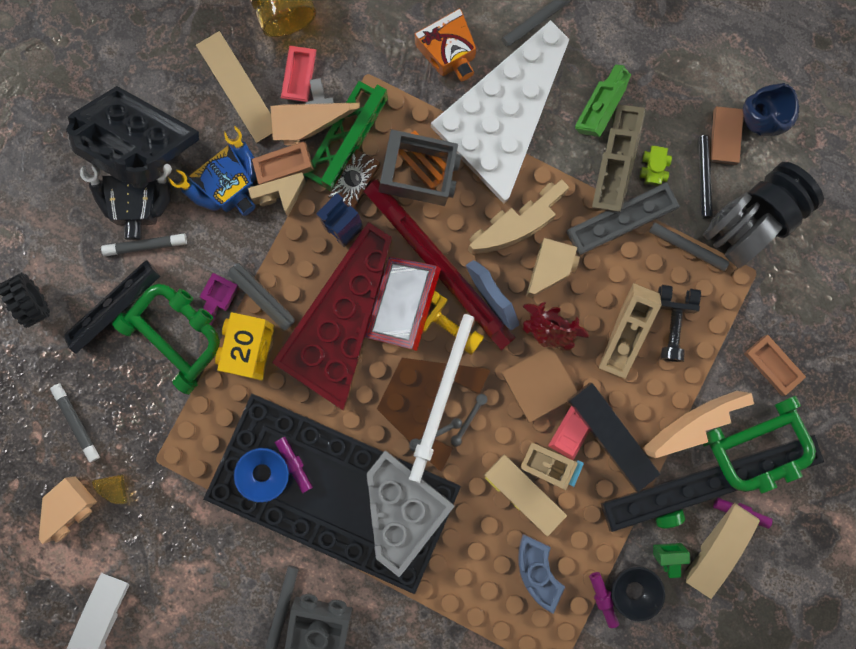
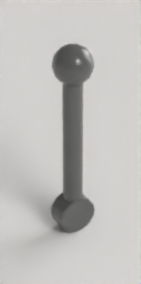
[451,394,487,447]
[409,418,462,451]

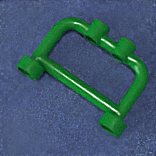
[112,284,220,395]
[703,396,816,494]

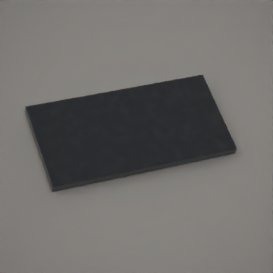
[203,393,461,594]

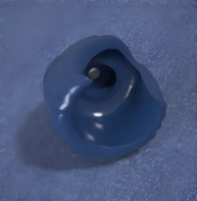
[743,83,800,136]

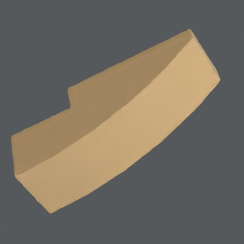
[684,503,760,599]

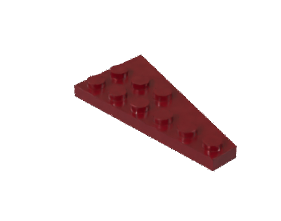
[272,222,392,411]

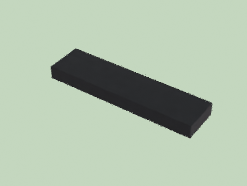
[64,260,161,354]
[568,382,661,492]

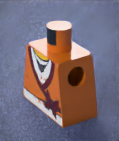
[415,8,476,82]

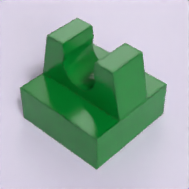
[653,543,690,578]

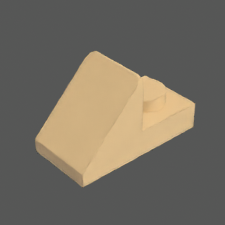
[248,172,306,217]

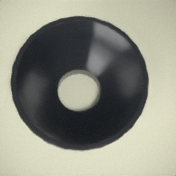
[611,566,665,621]

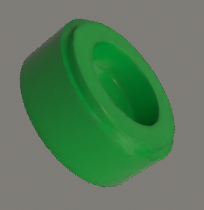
[655,509,685,529]

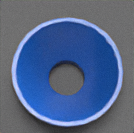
[234,448,289,502]

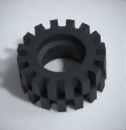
[0,272,50,328]

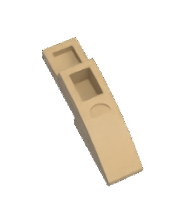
[468,179,569,254]

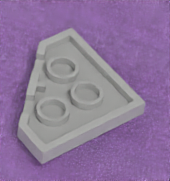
[367,450,455,577]

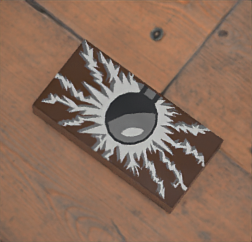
[328,149,381,209]

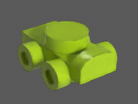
[639,145,672,186]

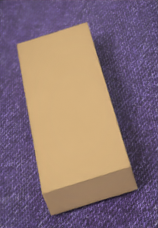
[484,454,567,537]

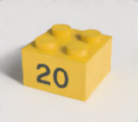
[215,312,275,380]

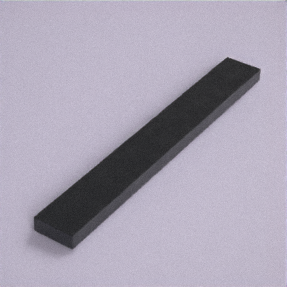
[600,435,824,532]

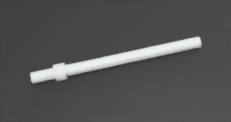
[409,314,474,483]

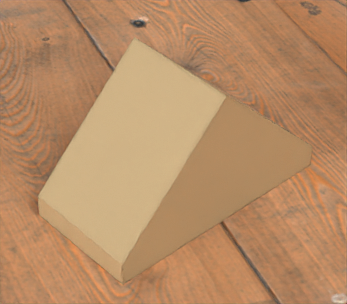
[520,443,578,490]

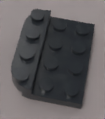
[66,86,199,188]

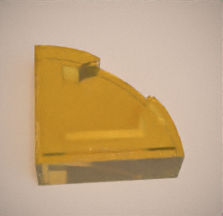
[92,475,128,504]

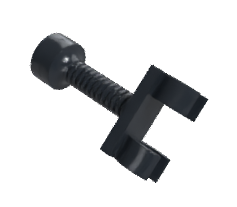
[658,285,701,362]

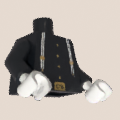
[80,164,172,240]

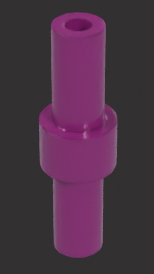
[275,437,313,493]
[713,497,773,529]
[589,572,619,628]

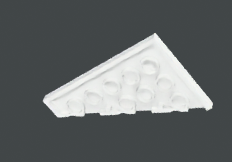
[431,20,569,204]

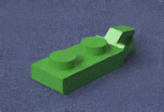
[575,64,631,137]

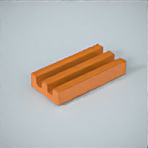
[398,130,446,190]

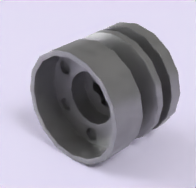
[703,192,783,268]

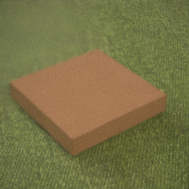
[501,347,577,423]

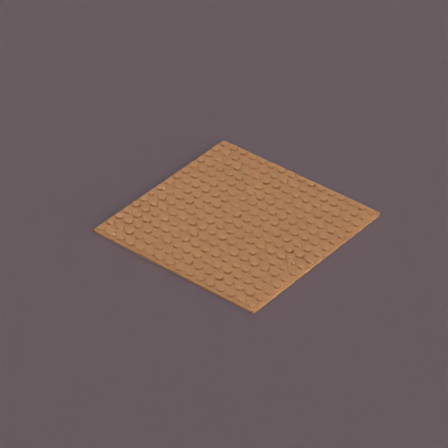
[156,74,756,649]

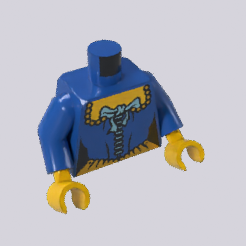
[168,126,257,216]

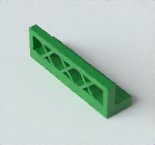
[303,81,388,191]

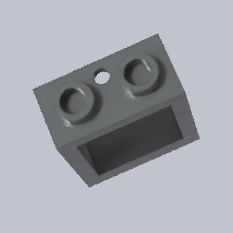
[379,129,461,206]

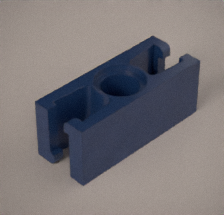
[316,193,363,247]

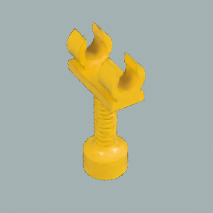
[423,291,484,356]

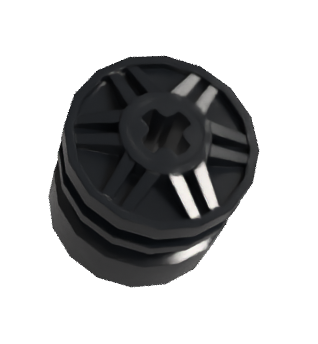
[745,162,824,238]

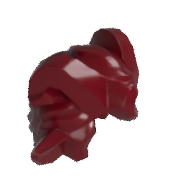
[523,302,589,351]

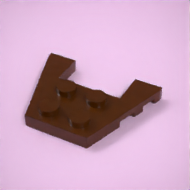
[377,358,490,472]

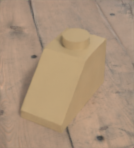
[526,238,580,298]

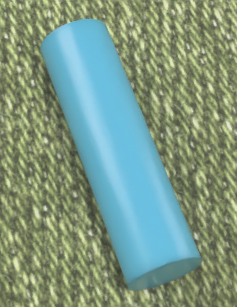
[569,460,584,487]

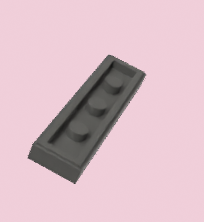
[566,182,680,256]

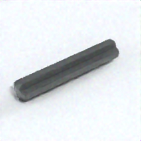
[228,263,295,330]

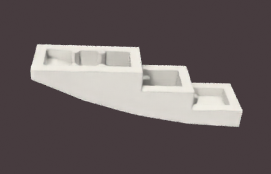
[67,573,129,649]

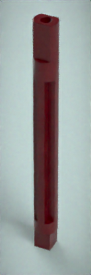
[364,179,516,350]

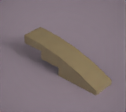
[592,104,646,212]

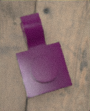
[200,273,239,325]

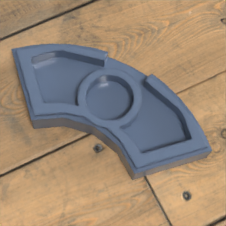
[466,260,519,330]
[518,534,565,614]

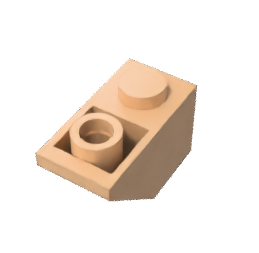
[39,476,97,544]

